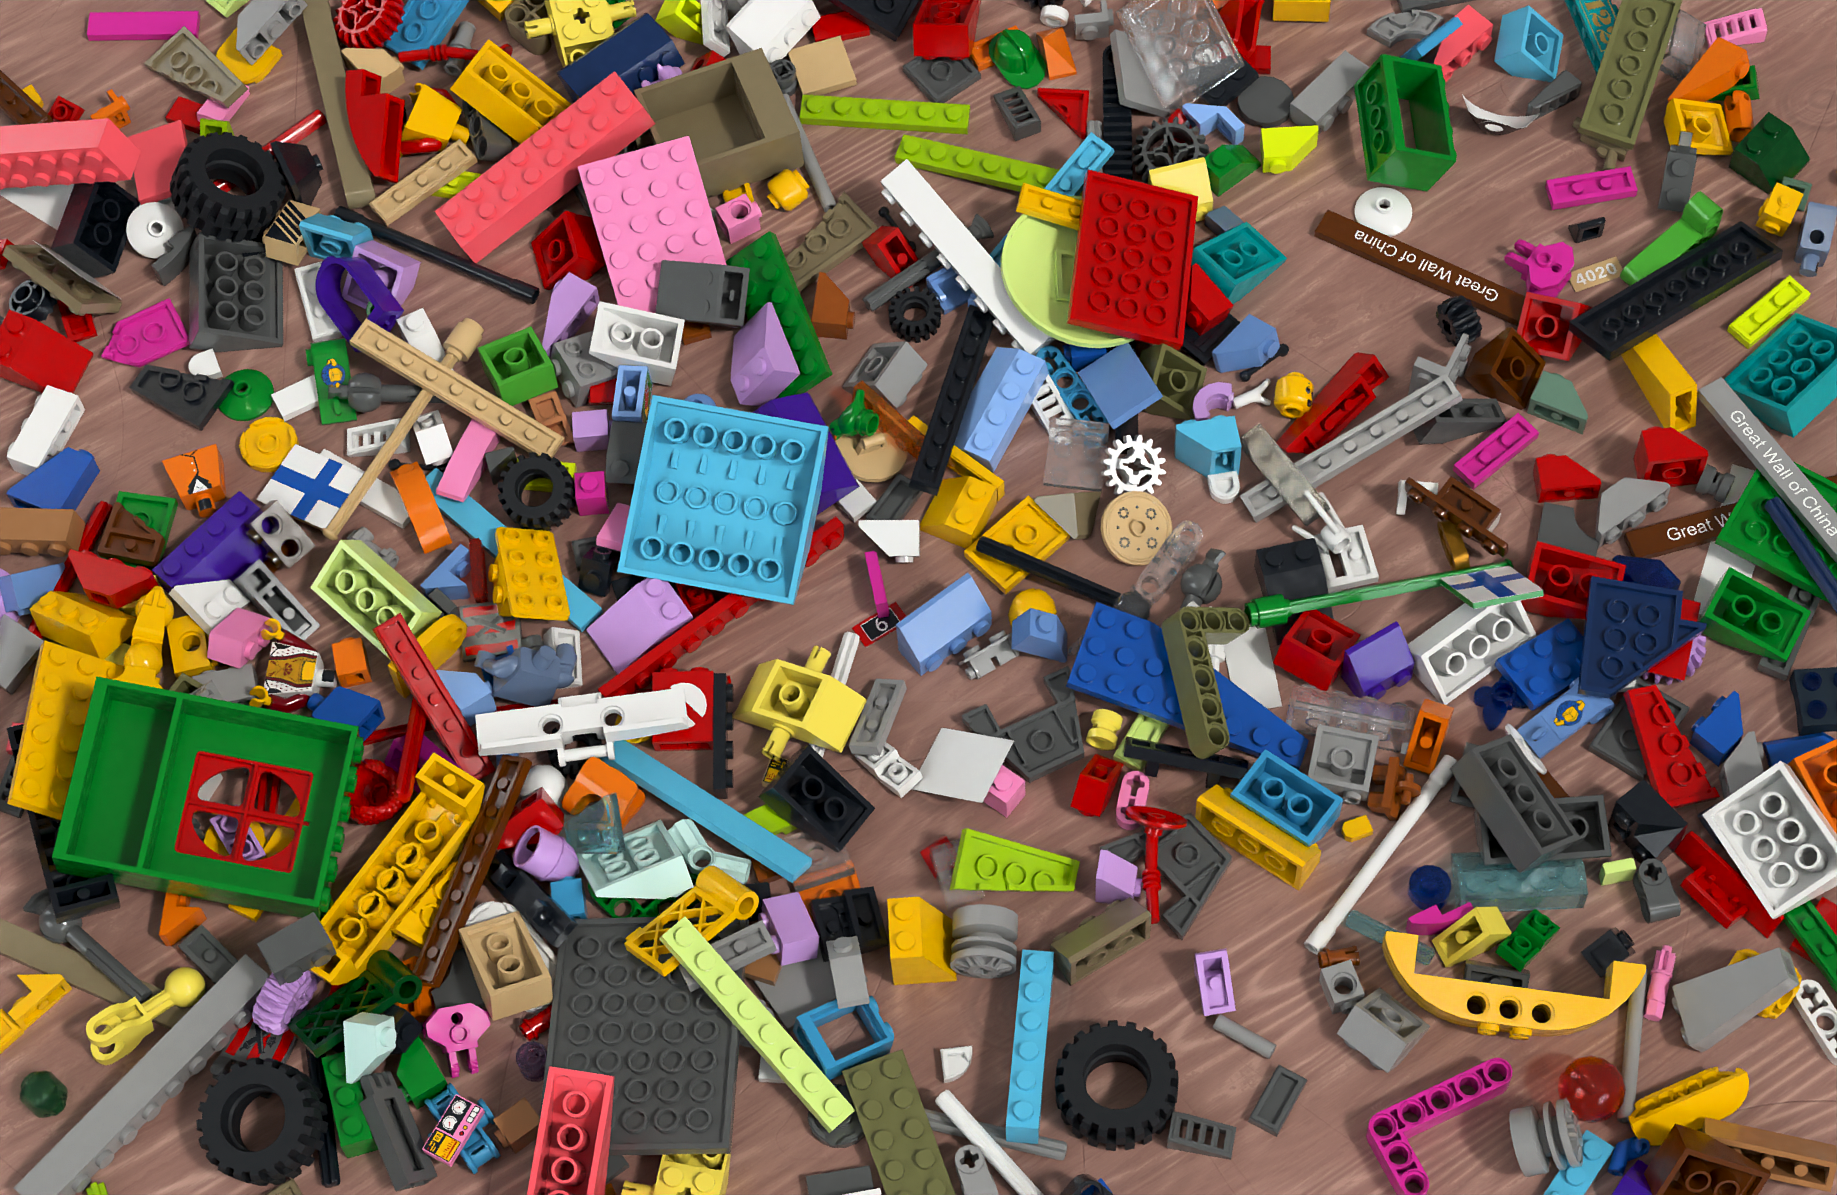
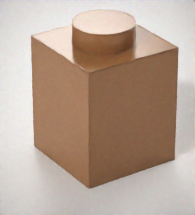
[493,1097,540,1154]

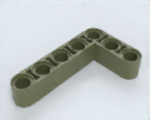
[1162,606,1250,759]

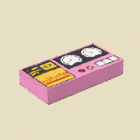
[422,1094,485,1167]

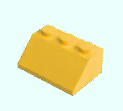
[29,590,137,660]

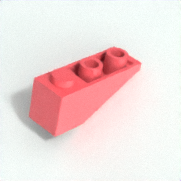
[1433,4,1493,83]

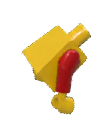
[400,83,470,158]

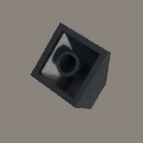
[270,141,323,206]

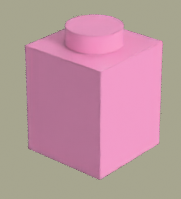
[983,765,1025,818]

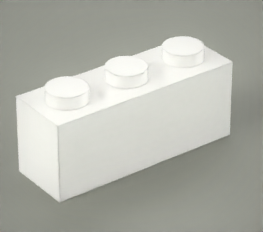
[7,385,85,476]

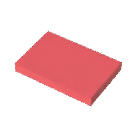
[128,120,188,205]

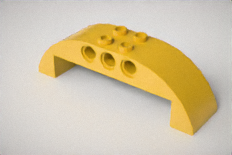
[309,753,485,985]
[1382,931,1646,1040]

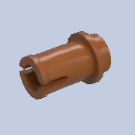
[1318,946,1360,970]

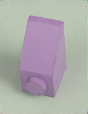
[1095,850,1142,904]

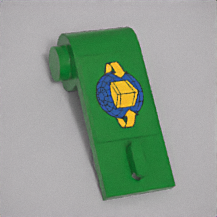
[305,338,357,425]

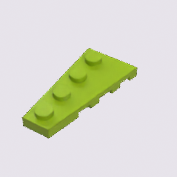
[949,828,1080,892]

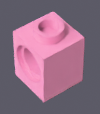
[715,194,762,244]

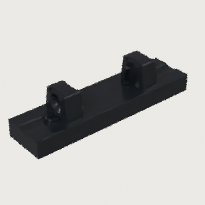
[1123,736,1248,788]
[485,849,578,948]

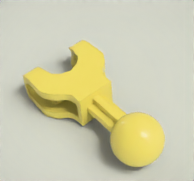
[86,967,206,1065]

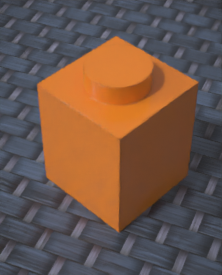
[332,637,372,688]

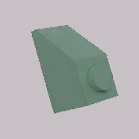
[1527,371,1588,435]

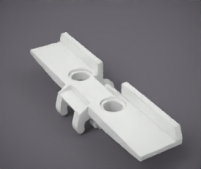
[475,687,689,767]

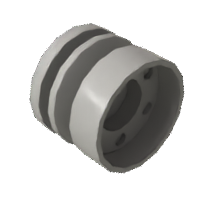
[950,904,1018,979]
[1509,1098,1583,1177]

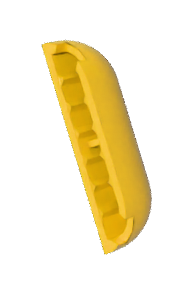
[1628,1067,1749,1146]

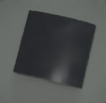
[809,886,889,962]

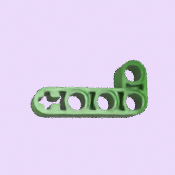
[1620,191,1723,286]

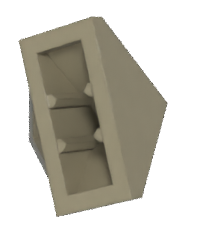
[1034,491,1102,540]

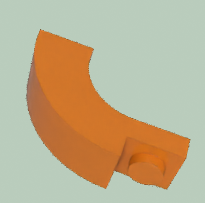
[390,461,452,554]

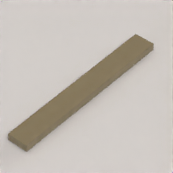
[0,918,193,1029]

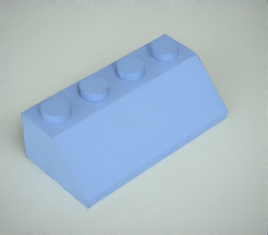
[954,347,1049,473]

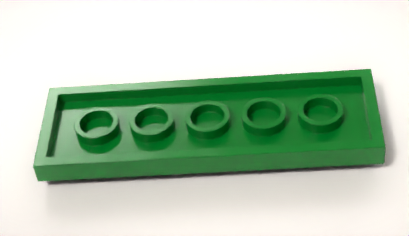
[726,231,832,398]

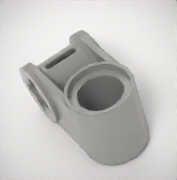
[955,1145,999,1195]

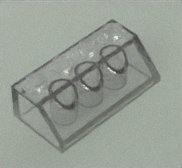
[1286,684,1415,754]

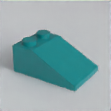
[1191,221,1287,304]

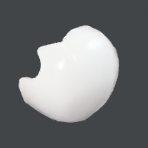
[520,765,569,808]

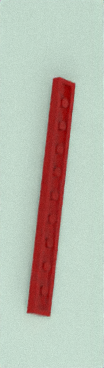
[598,516,844,698]

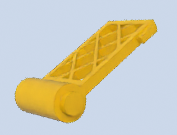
[624,865,759,977]

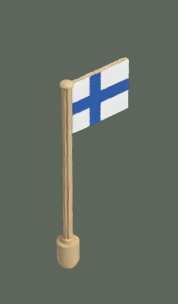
[256,318,484,541]

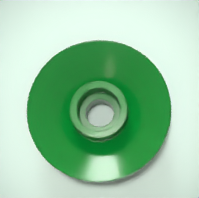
[219,369,274,421]

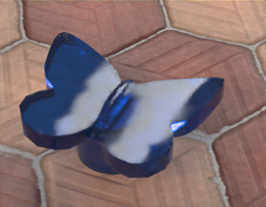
[1473,676,1528,731]

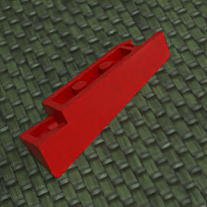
[1273,352,1389,454]

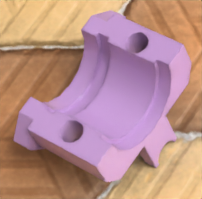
[1193,382,1234,421]

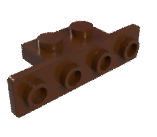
[1405,476,1508,557]

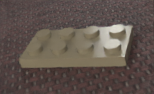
[3,244,122,316]

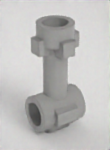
[347,526,399,569]

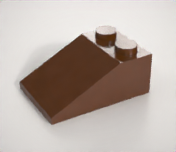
[1644,1124,1771,1195]

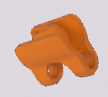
[562,757,646,840]

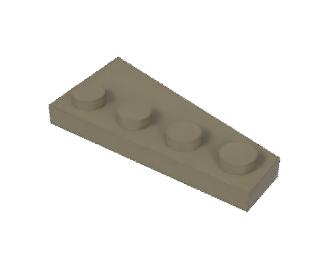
[144,26,248,108]
[786,192,879,292]

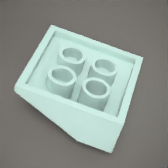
[576,819,694,899]

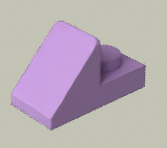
[1194,948,1236,1016]

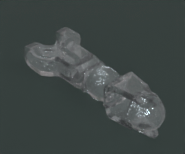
[1067,521,1203,659]

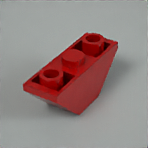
[68,549,159,609]

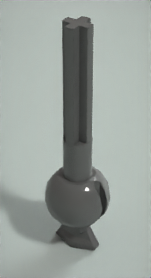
[862,214,994,312]
[328,372,447,413]
[1179,548,1226,610]
[23,888,152,1003]

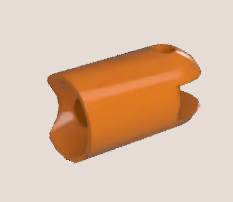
[1724,90,1754,142]

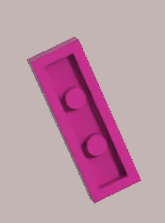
[1545,166,1638,210]
[1453,413,1539,490]

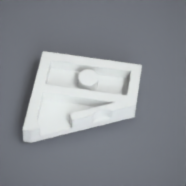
[168,579,250,636]

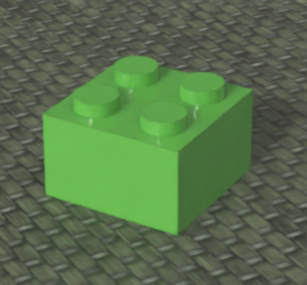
[478,326,558,406]

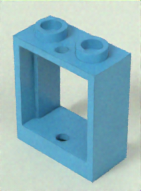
[793,996,894,1080]

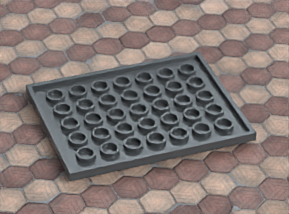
[539,915,749,1155]

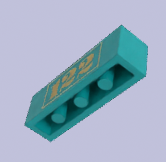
[1564,0,1618,75]

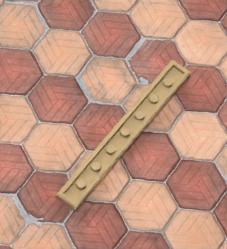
[350,318,564,458]

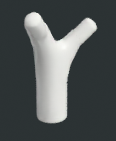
[1233,379,1271,409]

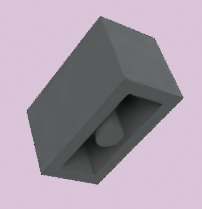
[257,912,337,986]

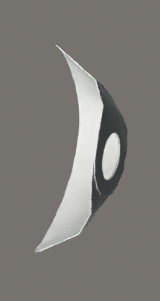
[1462,94,1540,135]

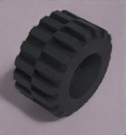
[497,452,576,531]

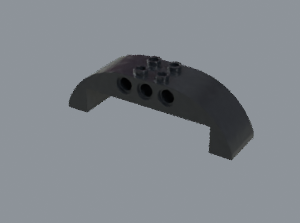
[6,724,120,924]

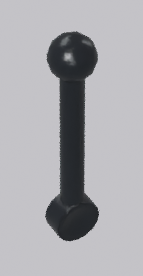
[878,206,916,252]
[1239,344,1289,382]
[389,459,447,474]

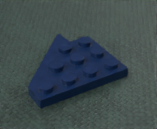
[1577,576,1707,699]

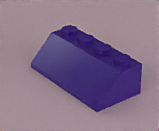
[752,392,860,516]
[152,491,287,593]

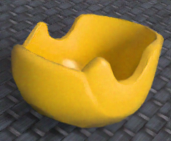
[1008,588,1057,626]

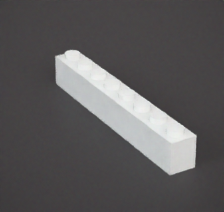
[880,159,1055,356]

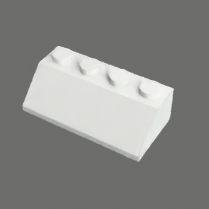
[1408,601,1537,705]

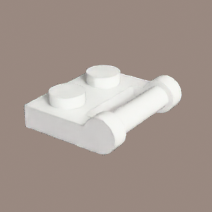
[1315,525,1379,593]

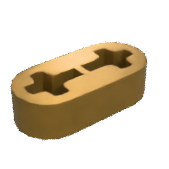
[1437,520,1470,571]

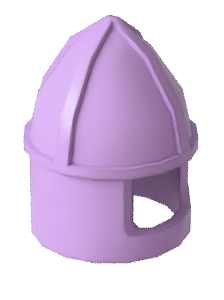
[513,825,579,882]

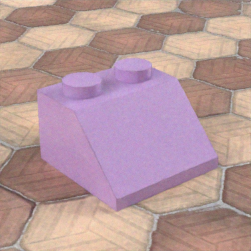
[342,240,421,309]

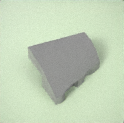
[0,614,44,695]

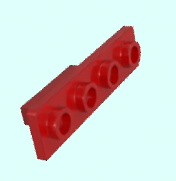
[1674,831,1784,939]

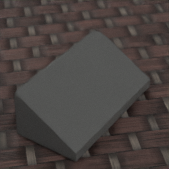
[1463,959,1530,988]

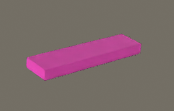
[87,11,201,41]

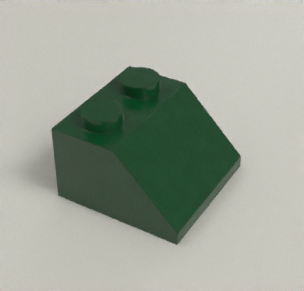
[1729,112,1810,194]

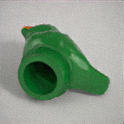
[829,389,879,440]

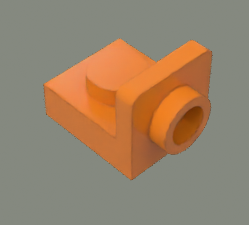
[90,89,131,129]

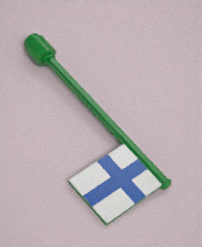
[1244,558,1544,629]

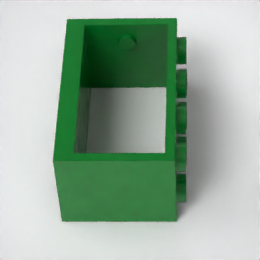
[1354,54,1457,192]

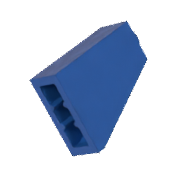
[6,447,100,510]

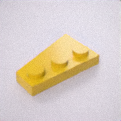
[390,861,458,949]

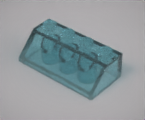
[1451,852,1588,912]

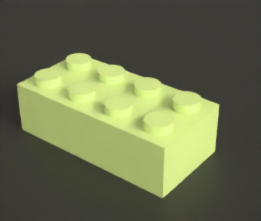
[310,539,442,660]

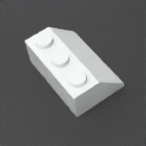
[725,0,821,65]

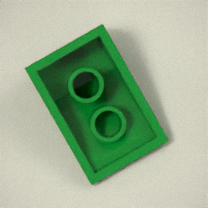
[1697,567,1811,663]

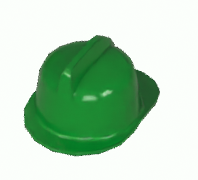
[989,28,1046,89]

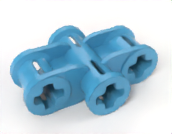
[424,1083,501,1174]

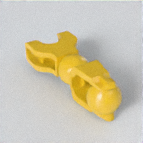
[113,586,174,689]

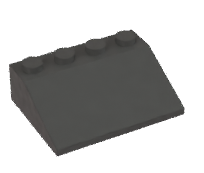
[189,232,283,352]

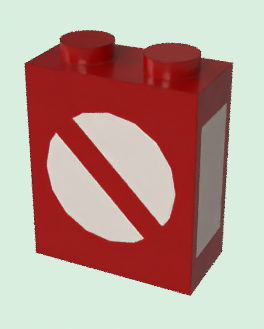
[652,667,714,751]

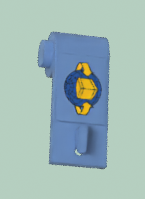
[1517,677,1615,759]

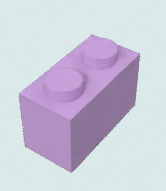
[758,892,819,966]

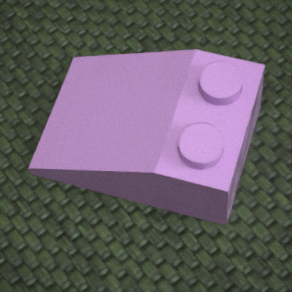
[731,302,800,407]
[586,578,693,675]

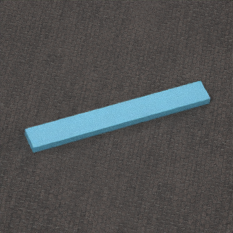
[426,468,603,632]
[600,740,812,883]

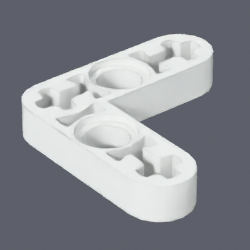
[1793,979,1837,1066]

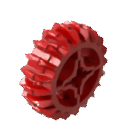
[333,0,405,49]

